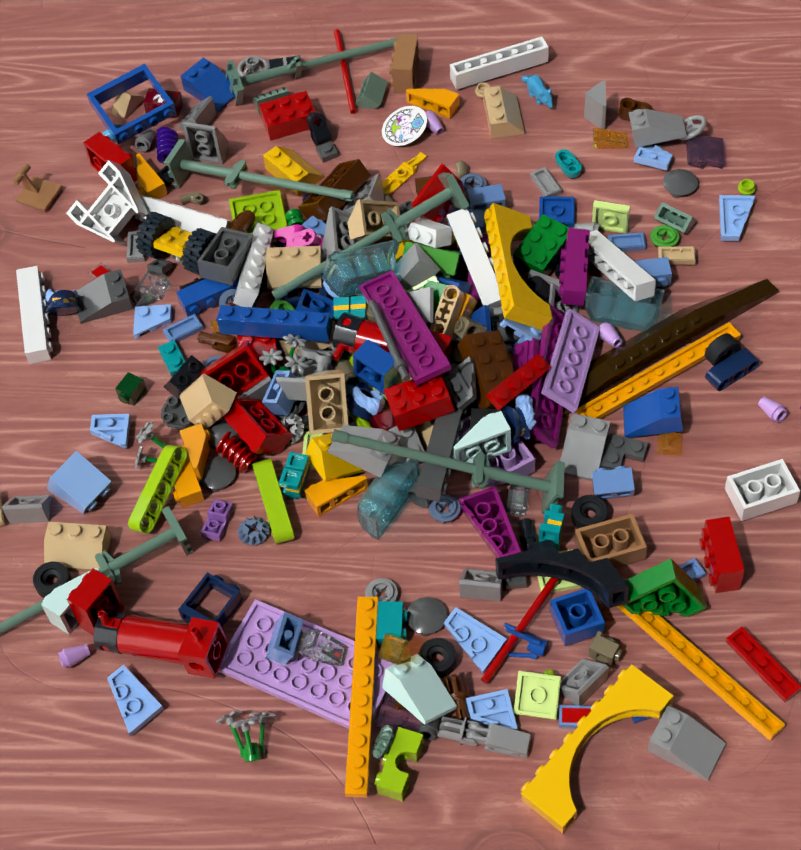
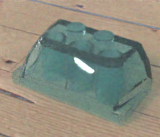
[323,239,399,297]
[585,276,665,331]
[357,459,419,540]

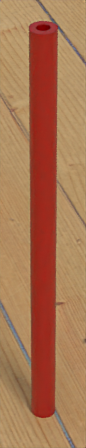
[334,29,357,114]
[481,578,559,684]

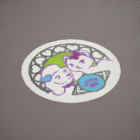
[382,106,427,146]

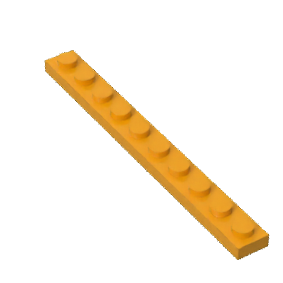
[576,322,741,419]
[345,597,379,797]
[616,605,786,740]

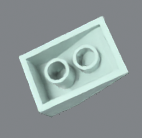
[454,411,511,471]
[41,568,100,634]
[382,654,457,725]

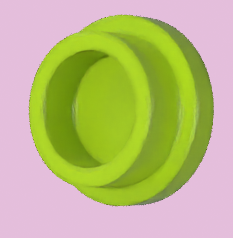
[738,179,756,196]

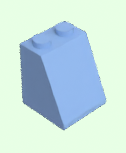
[46,451,111,514]

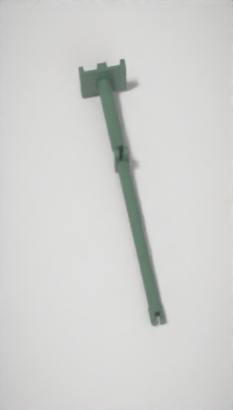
[225,33,411,106]
[163,139,355,202]
[271,172,470,300]
[331,429,565,514]
[0,506,193,634]

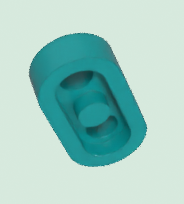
[555,149,581,178]

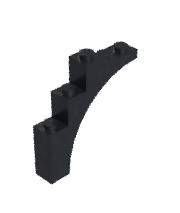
[495,539,628,608]

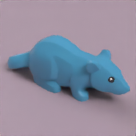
[521,74,553,108]

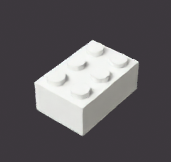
[725,459,800,521]

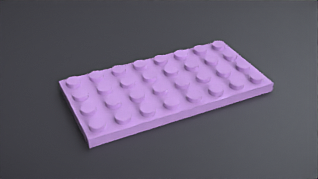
[218,599,401,729]

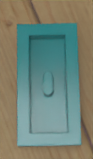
[158,340,185,377]

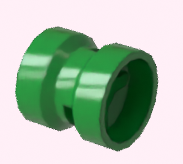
[285,209,305,226]

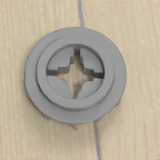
[279,413,304,444]
[365,578,398,601]

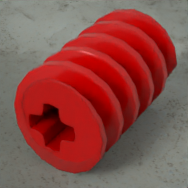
[216,431,259,473]

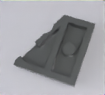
[443,356,477,410]

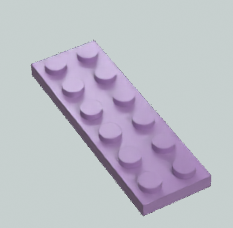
[541,309,600,412]

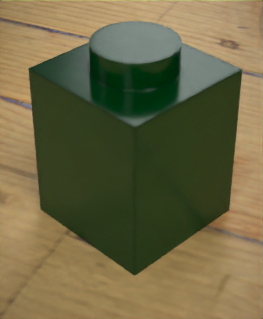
[115,372,147,406]

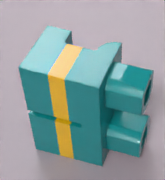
[333,296,369,321]
[279,452,311,499]
[539,504,564,552]

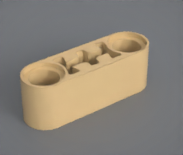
[430,285,465,336]

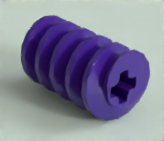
[157,127,178,164]

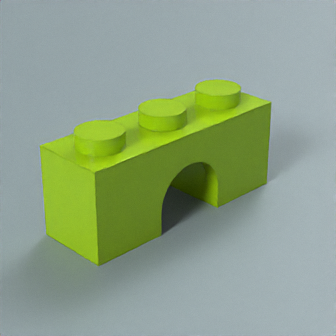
[375,727,424,802]

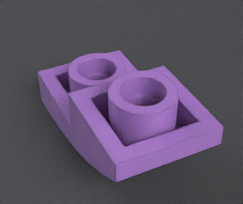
[201,499,233,541]

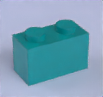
[376,601,408,648]

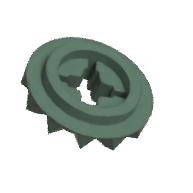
[372,725,394,759]

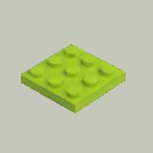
[229,190,287,236]

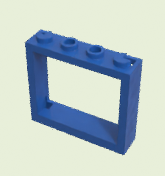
[87,63,177,145]

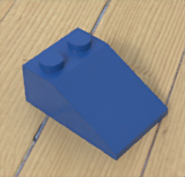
[180,57,236,112]
[623,386,683,438]

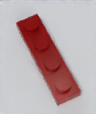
[486,353,551,411]
[725,626,801,702]

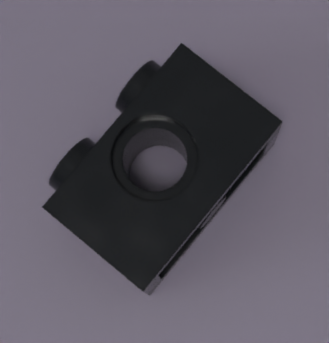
[163,355,206,397]

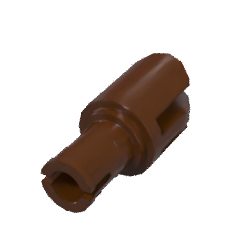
[230,210,255,233]
[198,331,237,353]
[444,672,470,720]

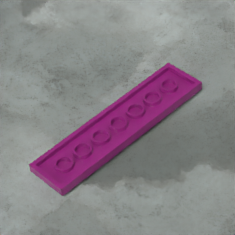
[358,270,452,386]
[530,305,564,449]

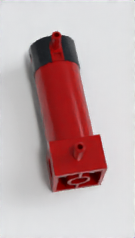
[332,312,452,379]
[93,609,229,679]

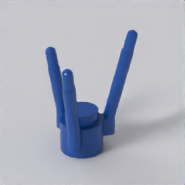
[504,623,547,660]

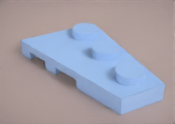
[719,195,755,241]
[444,607,507,675]
[107,665,163,737]

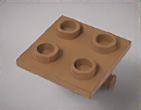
[12,163,63,211]

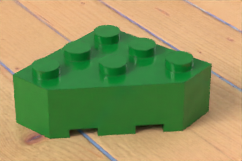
[622,559,706,617]

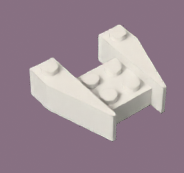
[66,160,148,245]

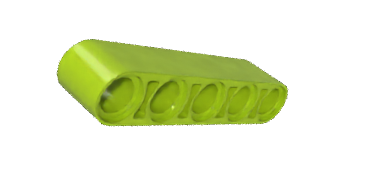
[128,445,187,534]
[252,458,295,544]

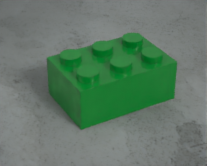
[513,214,570,276]

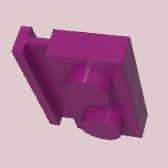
[512,337,539,372]

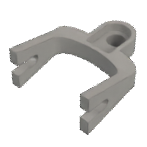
[297,340,336,372]

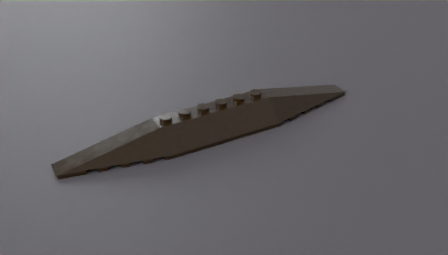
[562,279,779,418]

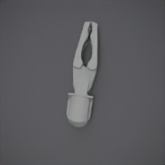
[437,716,531,758]

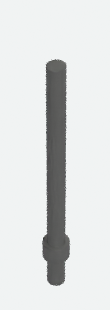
[368,300,410,382]

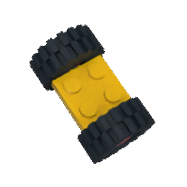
[136,212,216,275]

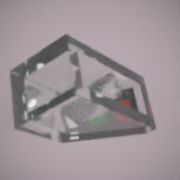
[130,271,172,307]
[506,484,532,517]
[297,629,348,666]

